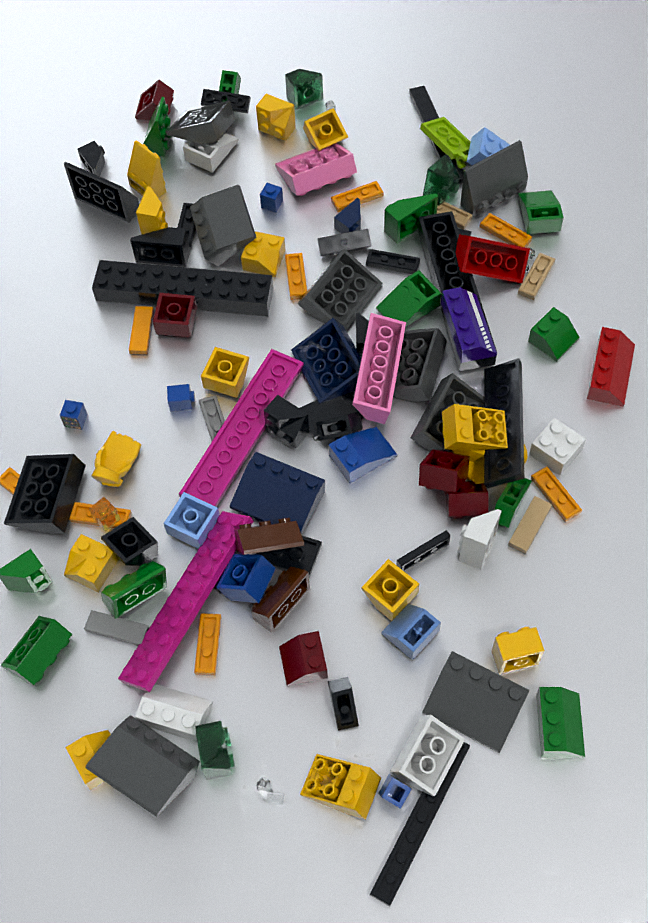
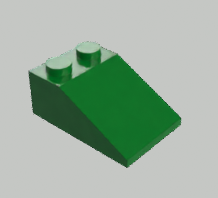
[384,194,438,244]

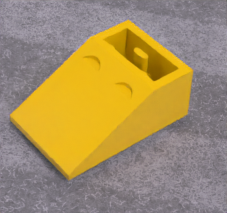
[127,140,166,198]
[442,404,508,451]
[300,754,381,820]

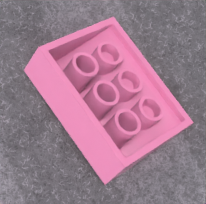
[275,143,357,196]

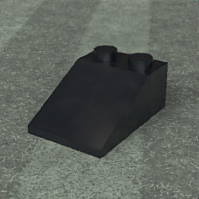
[130,227,190,267]

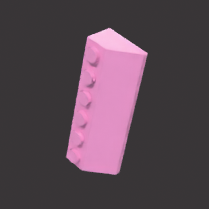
[352,313,406,424]

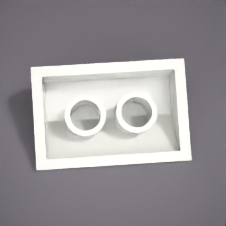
[457,509,502,570]
[135,684,213,742]
[390,715,465,796]

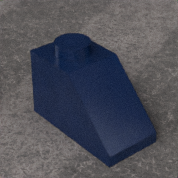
[334,198,361,234]

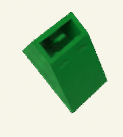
[143,97,173,157]
[518,190,564,234]
[376,270,441,327]

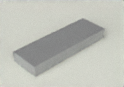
[199,395,225,441]
[84,610,149,645]

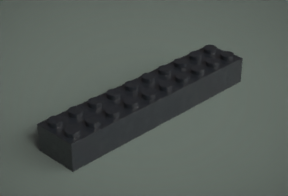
[418,211,497,371]
[92,260,274,316]

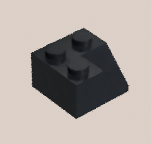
[264,395,309,448]

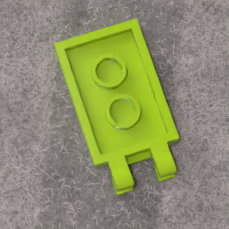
[420,117,471,169]

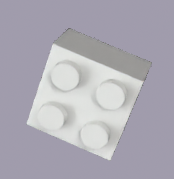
[529,418,586,476]

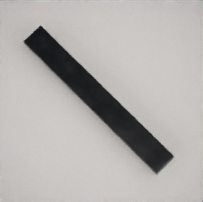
[409,86,464,186]
[370,742,470,907]

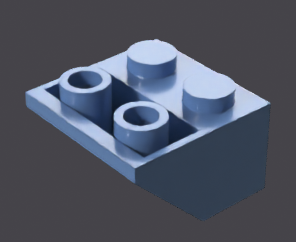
[381,604,441,660]

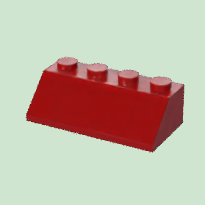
[455,234,530,283]
[587,327,635,407]

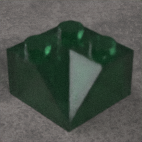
[285,69,323,110]
[423,155,460,206]
[195,721,235,780]

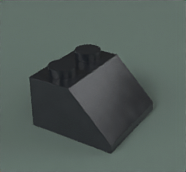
[101,517,158,566]

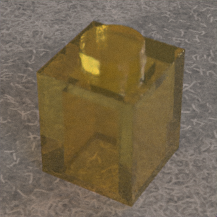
[89,497,120,532]

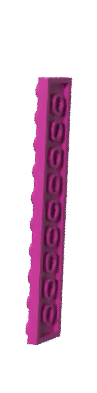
[179,349,304,507]
[118,511,254,692]

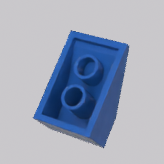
[328,427,397,484]

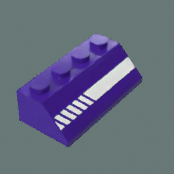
[441,287,497,363]

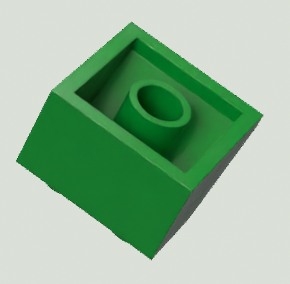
[528,307,580,362]
[0,549,52,593]

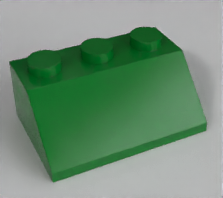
[101,561,167,619]
[0,616,72,685]
[536,687,585,758]

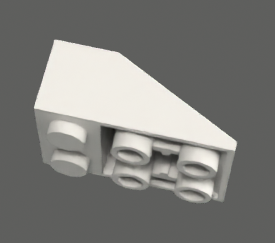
[183,133,239,173]

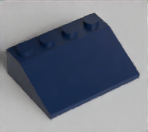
[291,318,362,404]
[229,452,325,534]

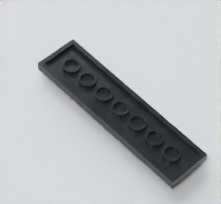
[484,358,525,489]

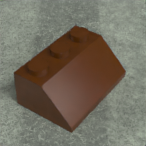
[234,518,304,555]
[251,567,310,633]

